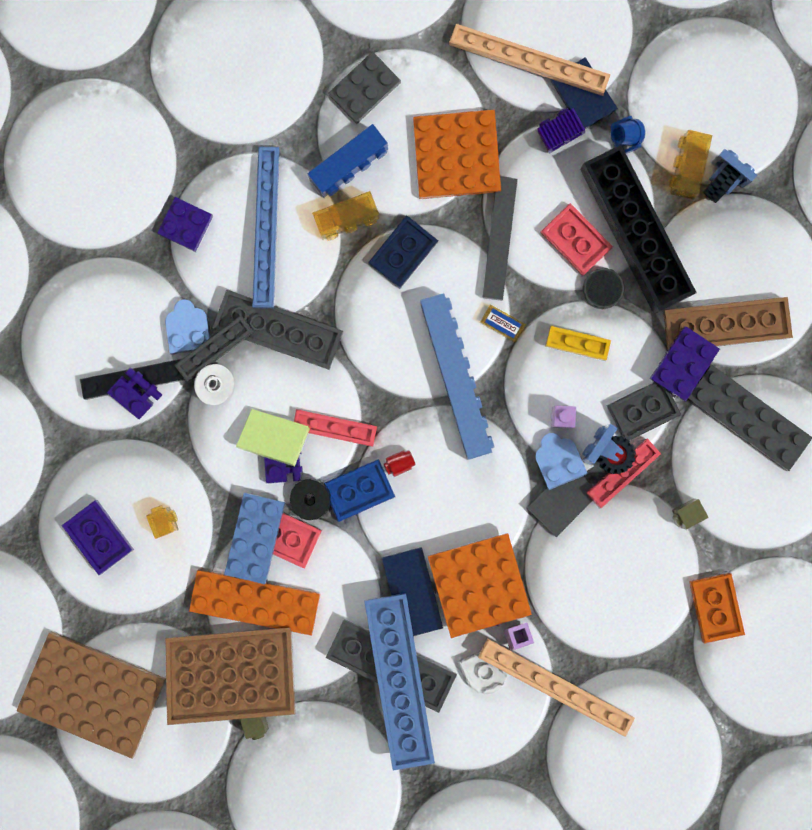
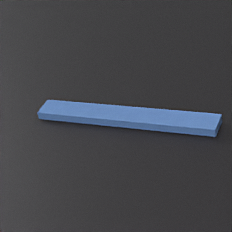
[252,147,280,309]

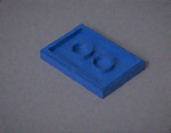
[324,459,395,522]

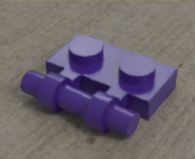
[107,367,163,419]
[264,452,303,483]

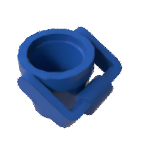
[610,116,645,154]

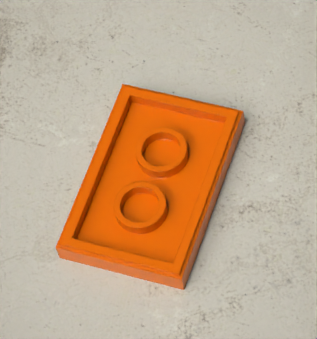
[689,573,745,644]

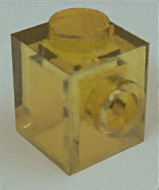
[146,505,179,539]

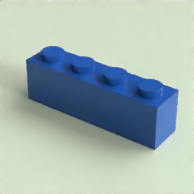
[307,124,388,198]

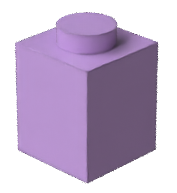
[551,406,576,428]
[503,623,534,650]

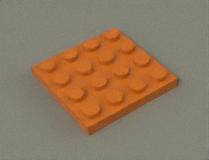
[413,109,501,199]
[428,533,532,638]

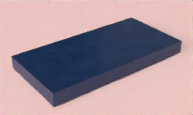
[382,547,443,636]

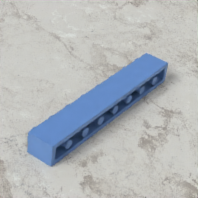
[420,293,494,460]

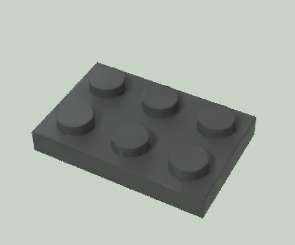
[328,51,401,124]

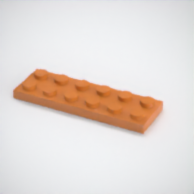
[189,570,320,636]

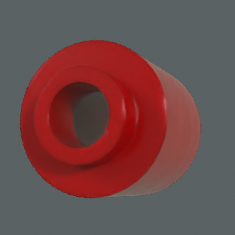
[384,450,416,477]

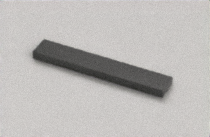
[482,177,518,301]

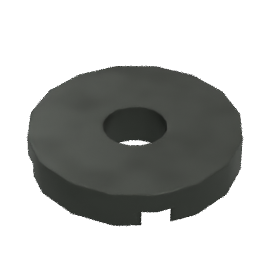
[290,479,331,520]

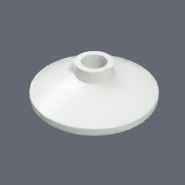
[194,364,234,405]

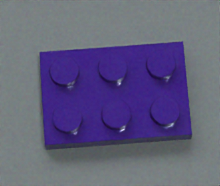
[650,326,720,401]
[62,500,134,575]

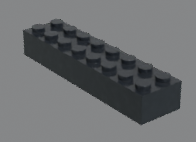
[580,145,697,314]

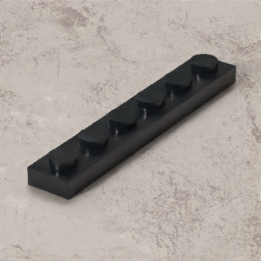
[80,359,196,400]

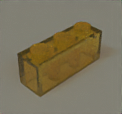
[669,130,713,200]
[312,191,380,241]

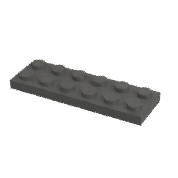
[213,290,343,370]
[688,365,812,471]
[326,619,457,713]

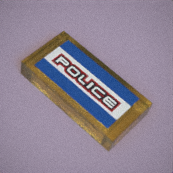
[480,304,526,343]

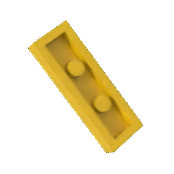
[545,326,611,361]

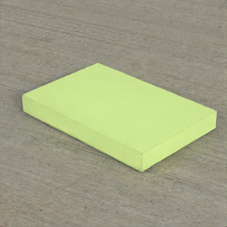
[236,409,310,467]

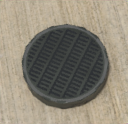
[582,268,625,310]

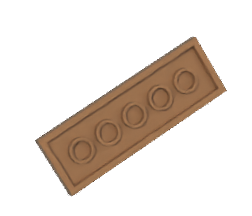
[663,297,793,350]

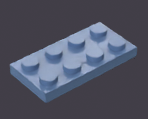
[224,493,285,584]

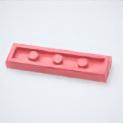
[294,409,377,447]
[586,438,661,509]

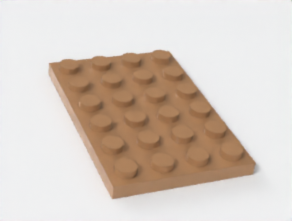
[165,628,296,725]
[16,632,166,759]

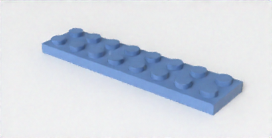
[364,593,435,770]

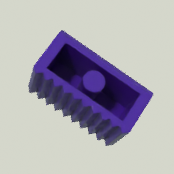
[537,108,586,154]

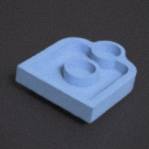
[165,299,211,354]
[536,433,588,490]

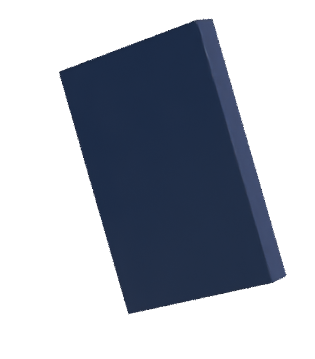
[550,57,618,129]
[368,215,439,289]

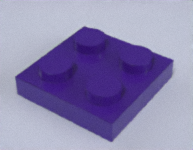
[157,197,213,252]

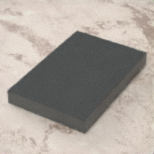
[607,382,681,441]
[526,476,593,538]

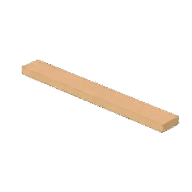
[449,24,611,96]
[478,638,635,737]

